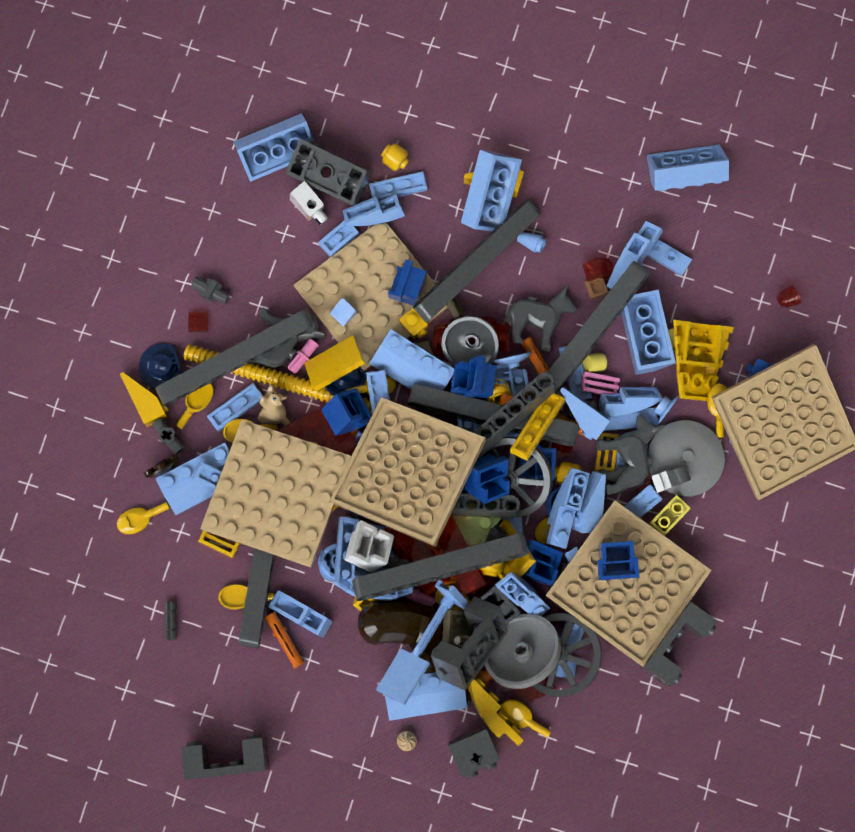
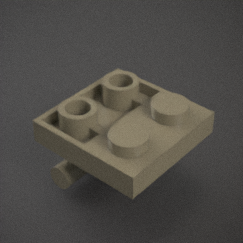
[442,610,472,649]

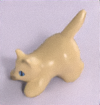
[258,384,295,432]

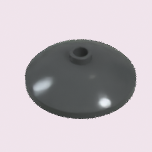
[442,316,499,366]

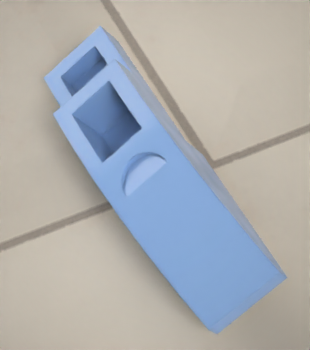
[607,221,663,289]
[546,468,590,549]
[495,572,551,616]

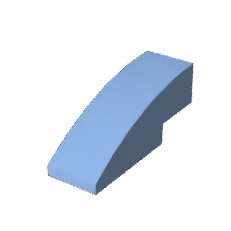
[342,194,405,226]
[598,387,662,417]
[269,590,333,638]

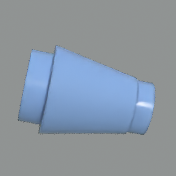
[517,232,546,253]

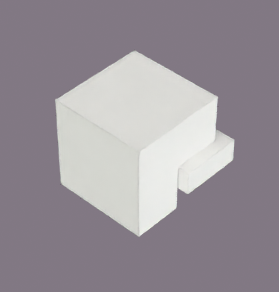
[345,520,394,573]

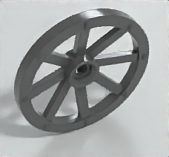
[482,436,552,517]
[533,613,602,697]

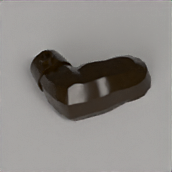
[358,601,443,672]

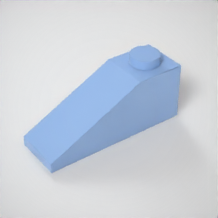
[560,386,610,440]
[572,471,606,533]

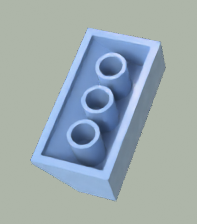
[233,113,314,182]
[647,144,729,191]
[461,150,522,231]
[621,290,676,375]
[369,329,454,390]
[155,443,230,515]
[385,672,467,721]

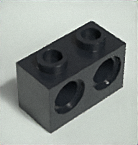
[477,577,521,625]

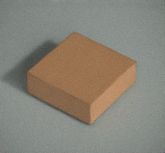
[584,276,609,300]

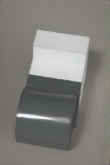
[651,465,691,493]

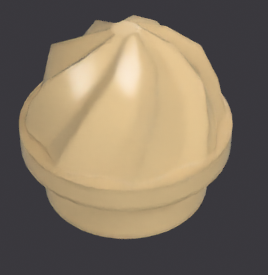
[397,731,417,751]

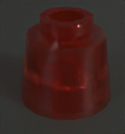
[776,285,801,308]

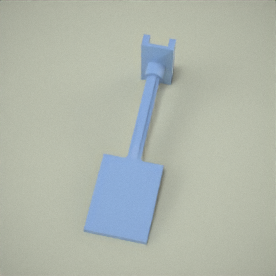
[376,580,469,705]

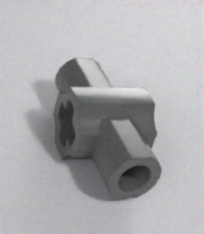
[191,276,230,305]
[152,418,185,454]

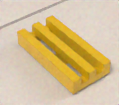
[594,432,619,472]
[198,531,240,558]

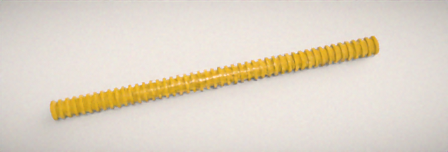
[184,344,458,427]

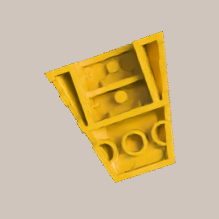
[673,320,734,401]

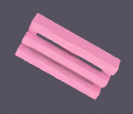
[580,372,620,395]

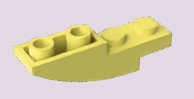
[649,495,691,536]

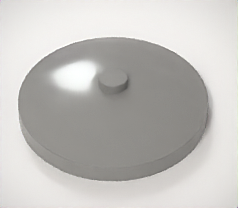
[647,420,725,497]
[485,614,561,689]

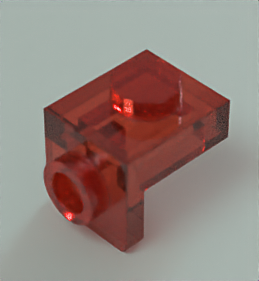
[583,257,613,282]

